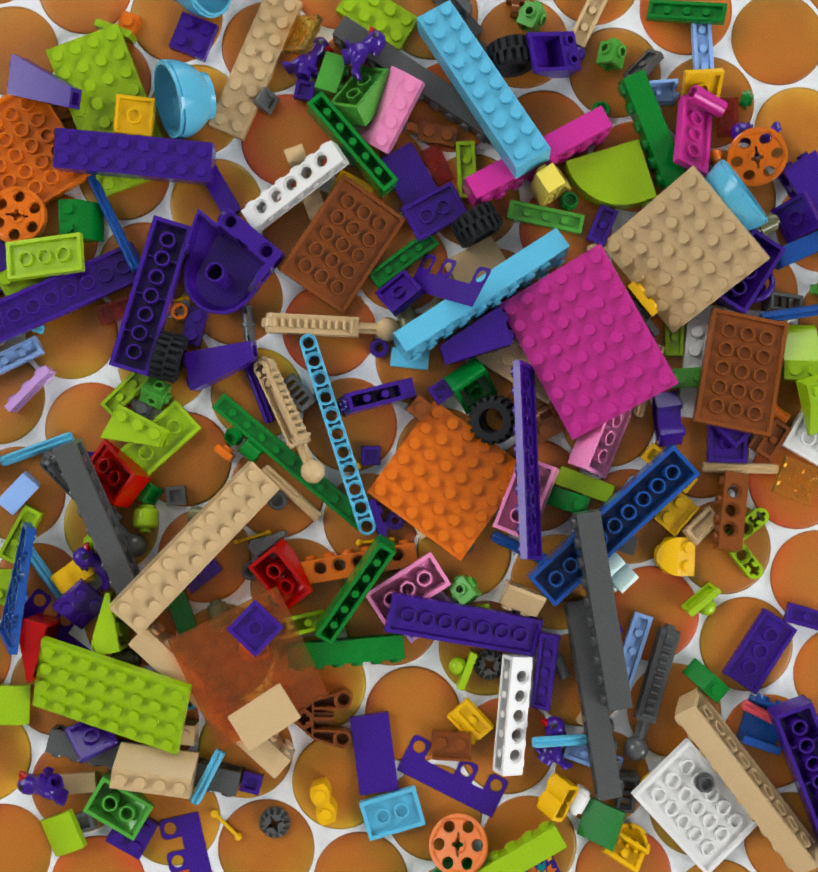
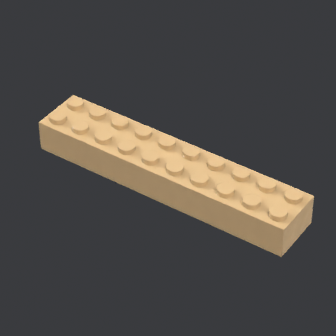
[109,461,280,635]
[128,622,295,779]
[674,687,818,872]

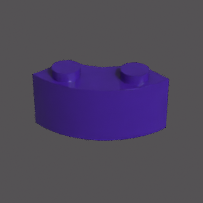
[652,391,686,447]

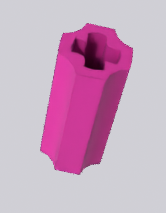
[687,84,728,118]

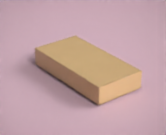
[682,506,716,546]
[58,771,98,794]

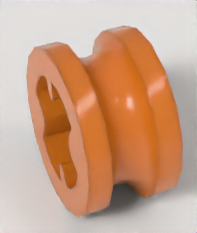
[171,303,189,321]

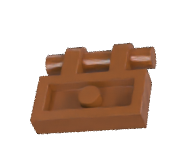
[536,401,566,444]

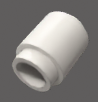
[568,784,591,816]

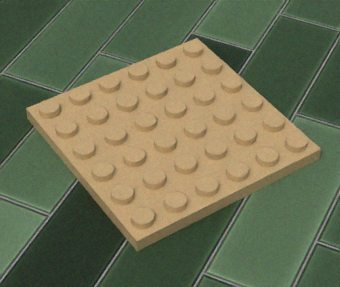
[603,165,770,333]

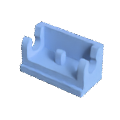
[649,78,679,106]
[0,471,41,515]

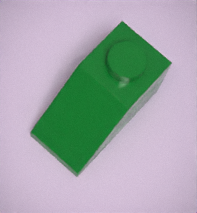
[547,486,591,513]
[682,658,730,703]

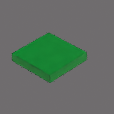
[576,796,626,851]

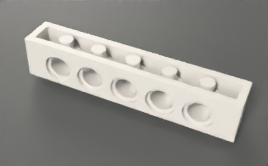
[241,140,350,232]
[492,653,533,776]

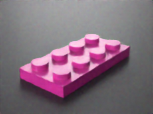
[673,94,713,177]

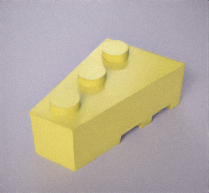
[529,163,572,206]

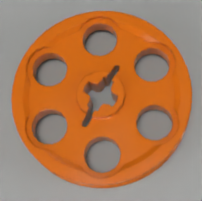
[727,127,788,186]
[0,186,48,242]
[429,813,488,872]

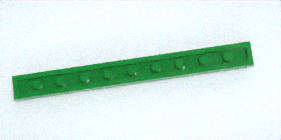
[212,393,366,531]

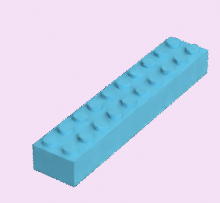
[416,0,551,179]
[393,228,570,362]

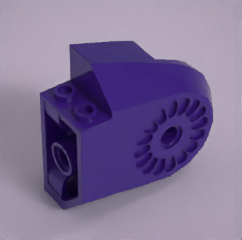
[183,208,285,315]

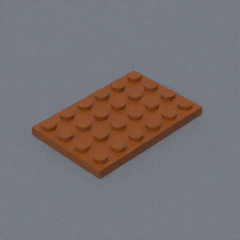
[279,174,406,314]
[692,307,789,437]

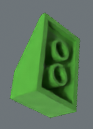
[331,66,390,126]
[83,770,154,841]

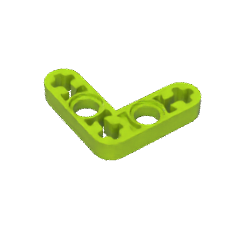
[724,507,769,579]

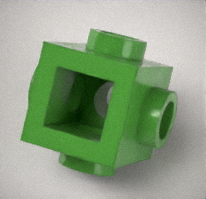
[516,0,547,32]
[596,38,627,72]
[139,377,172,410]
[448,575,482,605]

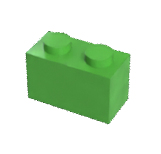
[314,51,351,99]

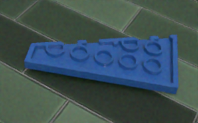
[0,522,37,655]

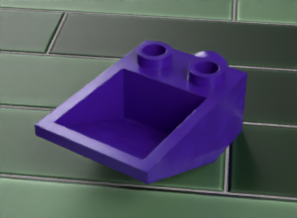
[526,31,586,79]

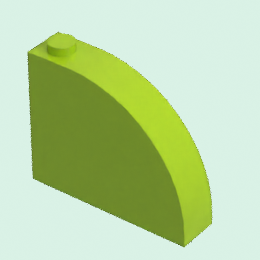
[563,139,657,210]

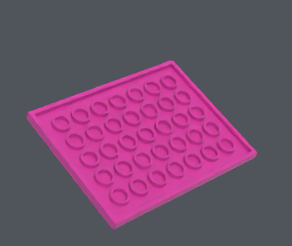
[499,244,679,440]

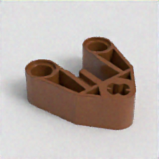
[295,687,353,749]

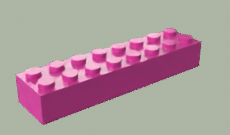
[462,105,613,208]

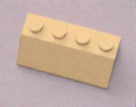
[109,742,199,799]

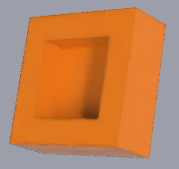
[118,10,142,36]
[213,444,236,462]

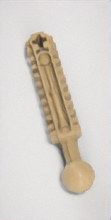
[261,313,399,341]
[253,356,325,483]

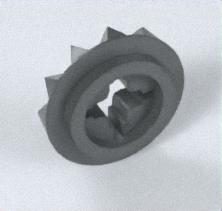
[474,649,502,680]
[259,806,290,839]

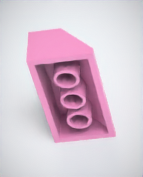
[358,66,426,154]
[568,408,634,479]
[492,461,560,537]
[366,551,451,626]

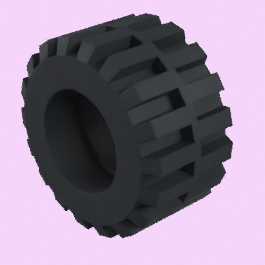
[486,34,532,78]
[450,202,503,248]
[149,330,188,384]
[468,394,515,445]

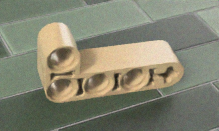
[284,143,324,222]

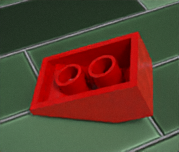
[90,439,151,508]
[248,538,313,612]
[19,613,61,683]

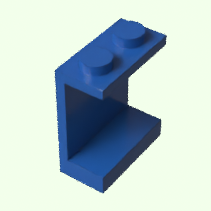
[736,693,783,755]

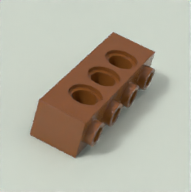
[711,471,750,553]

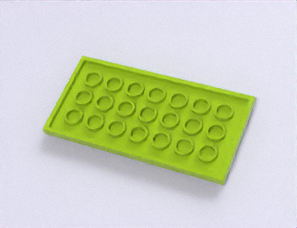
[46,23,163,197]
[32,635,192,755]

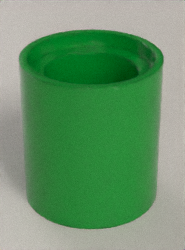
[238,439,264,463]

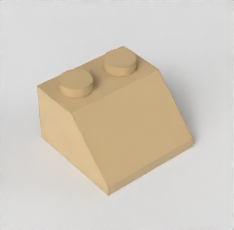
[498,579,547,617]

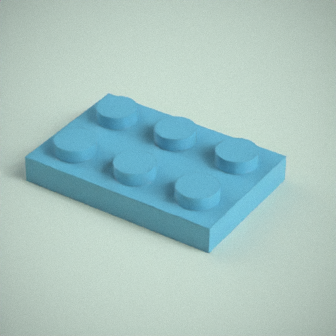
[359,784,426,841]

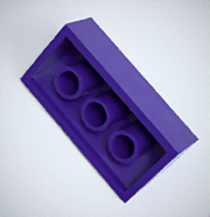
[714,229,786,314]

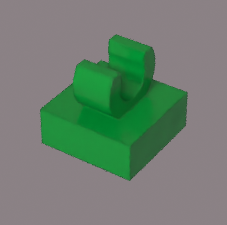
[137,482,164,505]

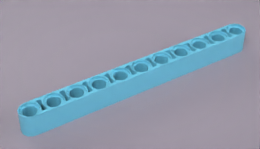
[300,334,376,536]

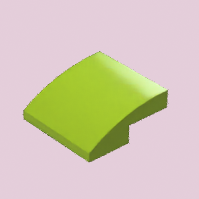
[0,684,31,725]
[40,808,87,857]

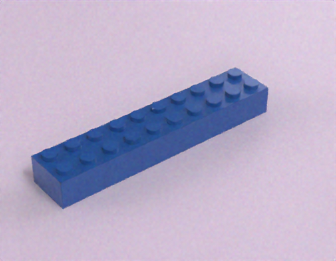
[526,445,700,607]

